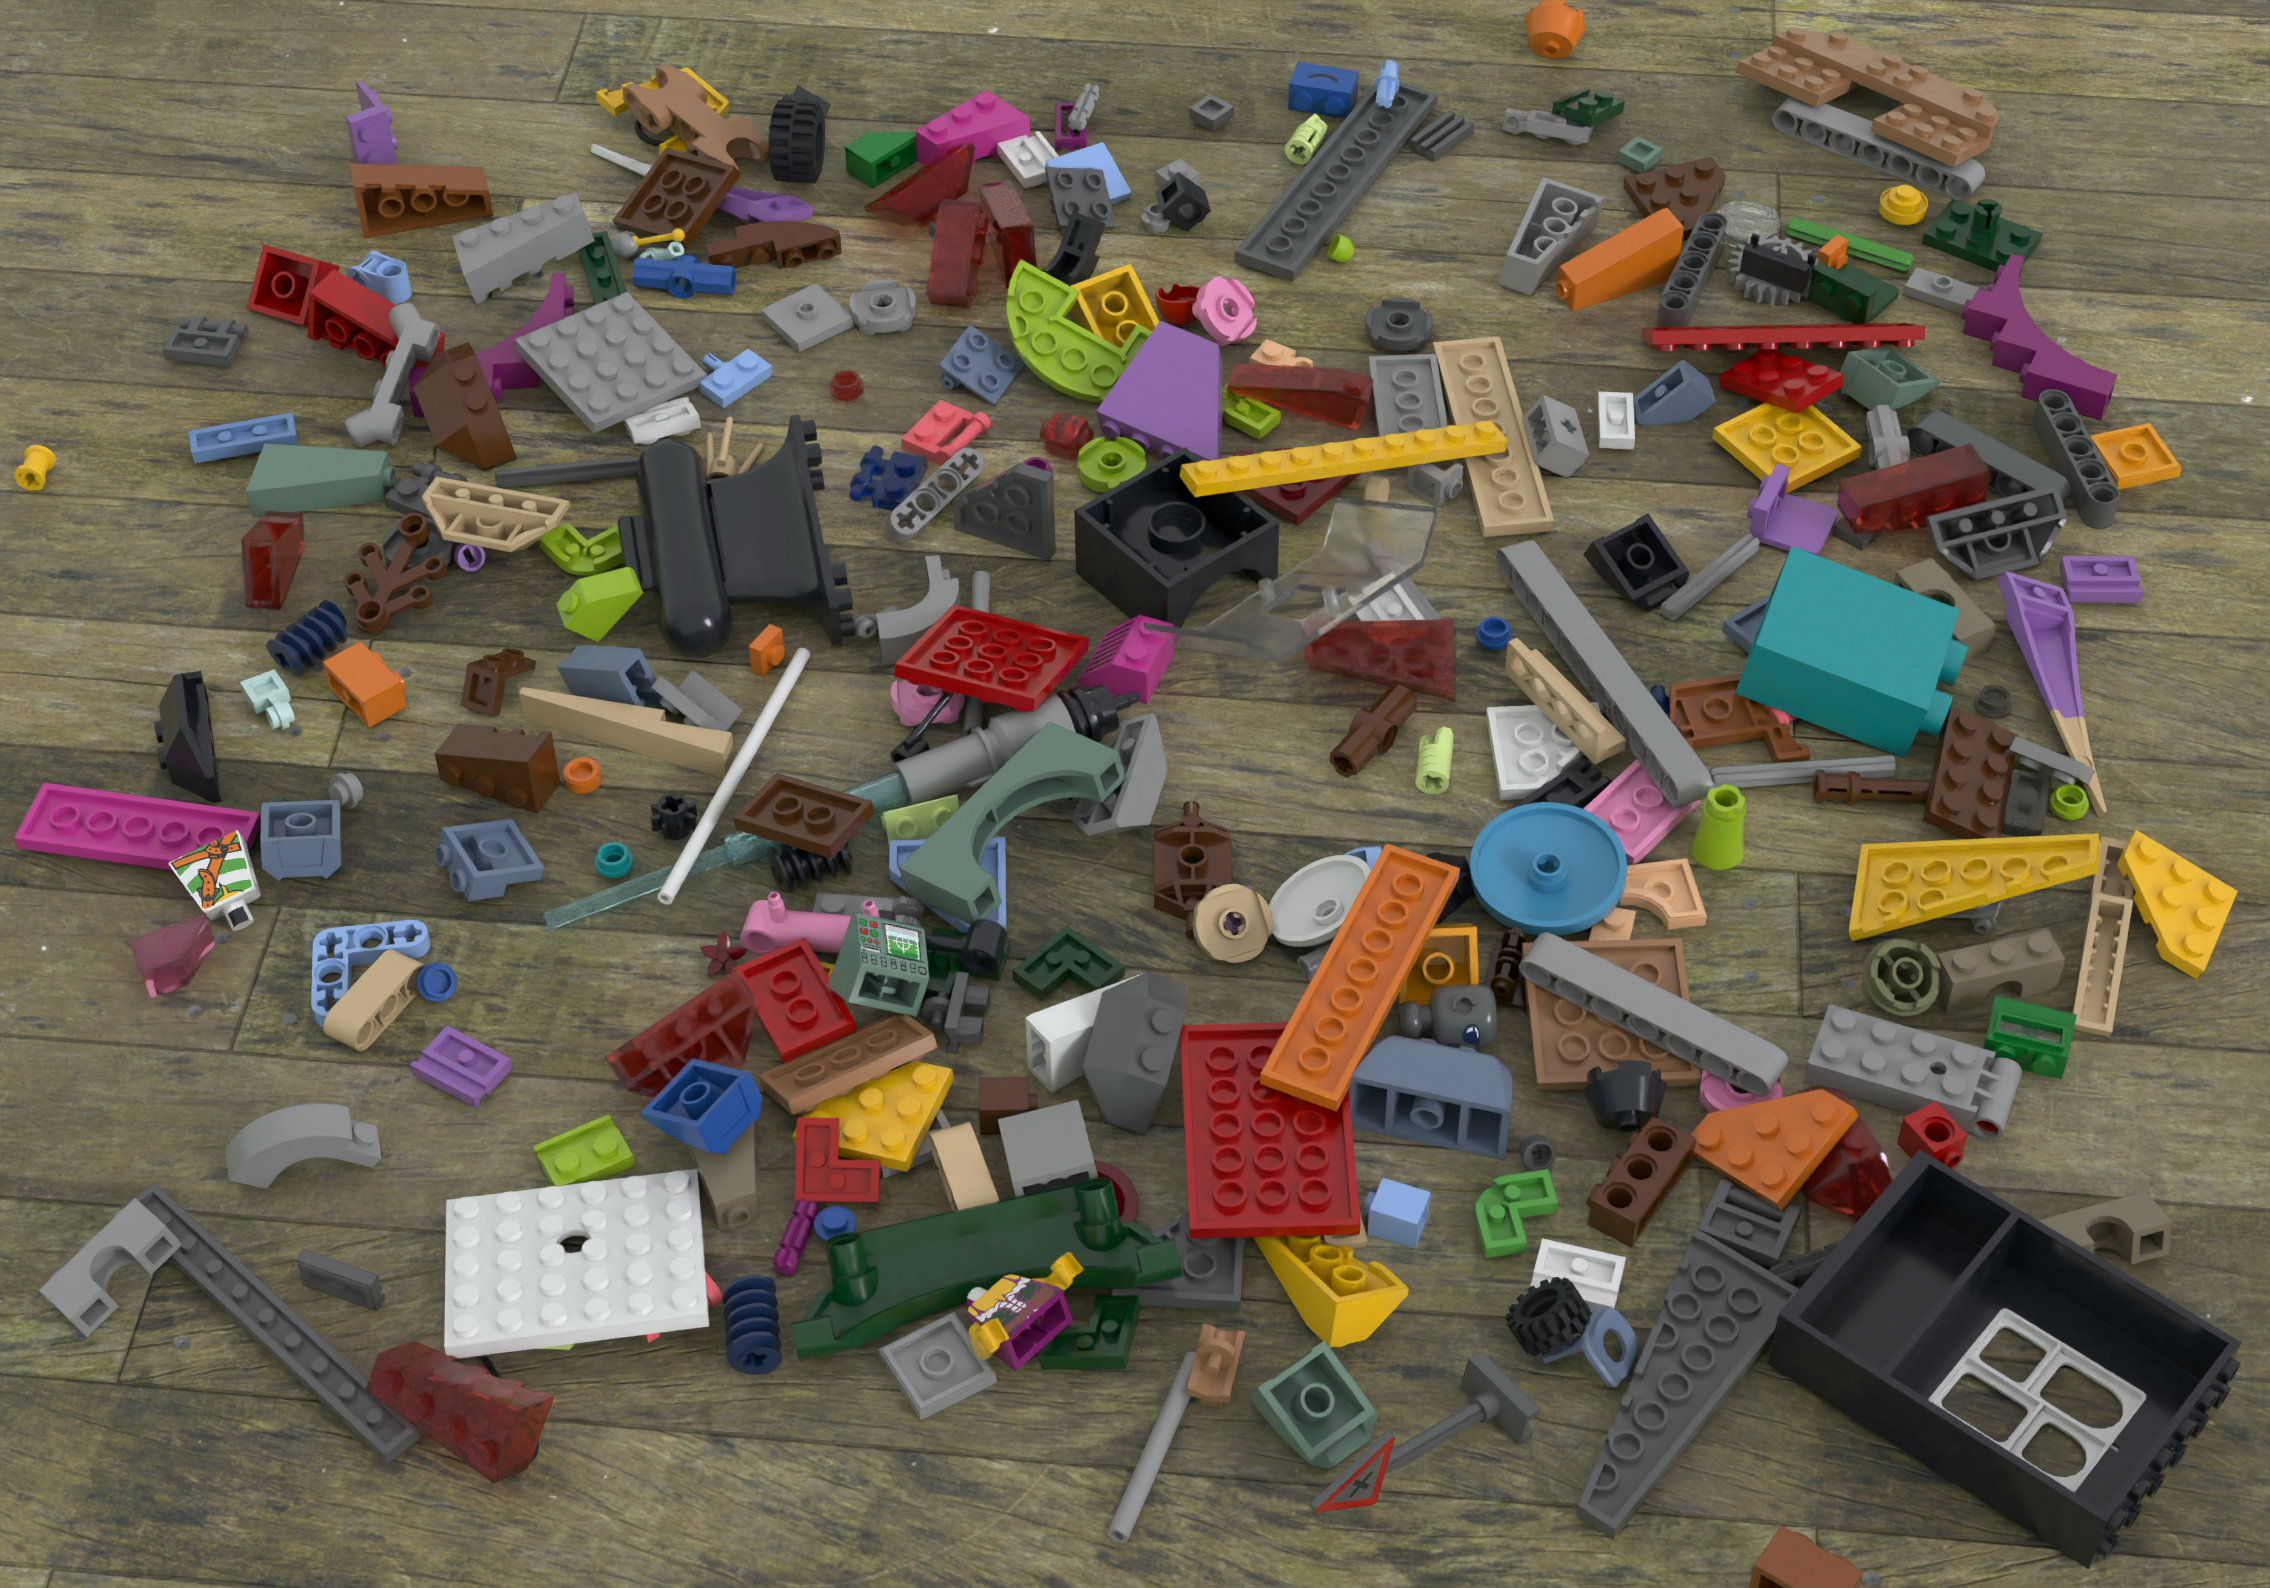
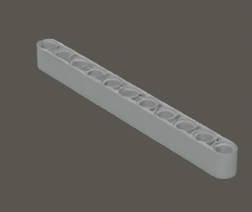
[1496,540,1713,807]

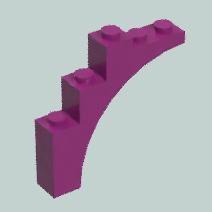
[1961,253,2117,421]
[409,273,575,417]

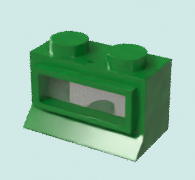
[1983,996,2077,1079]

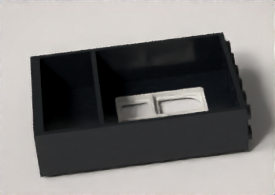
[1768,1150,2241,1569]

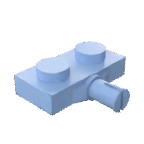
[699,349,772,409]

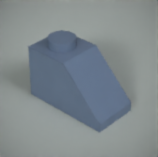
[1633,360,1716,426]

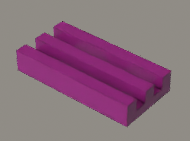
[1055,103,1087,151]

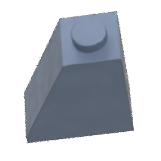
[557,644,668,714]

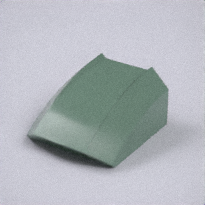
[1839,346,1940,411]
[1248,1340,1378,1469]

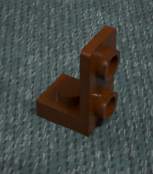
[461,648,536,716]

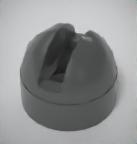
[1520,1134,1556,1171]

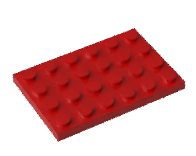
[1179,1022,1361,1239]

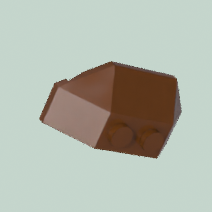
[413,342,517,471]

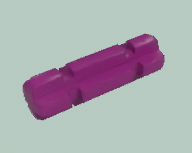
[772,1199,818,1276]

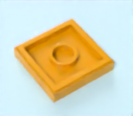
[2090,423,2182,490]

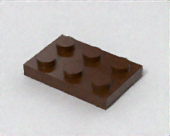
[733,773,874,859]

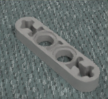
[885,448,984,543]

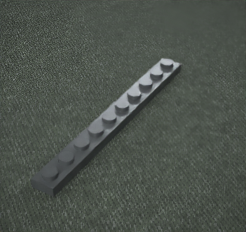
[120,1182,422,1465]

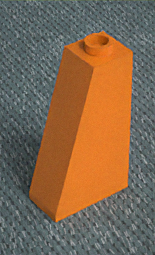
[1556,208,1684,311]

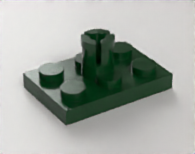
[1922,199,2042,272]

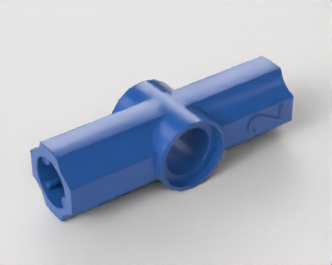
[632,255,736,299]

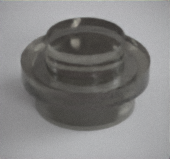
[1974,685,2013,719]

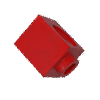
[1897,1101,1968,1169]

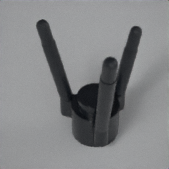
[891,693,954,763]

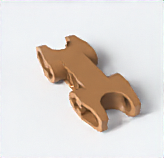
[623,64,769,183]

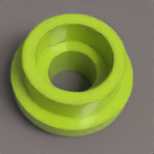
[2049,784,2089,820]

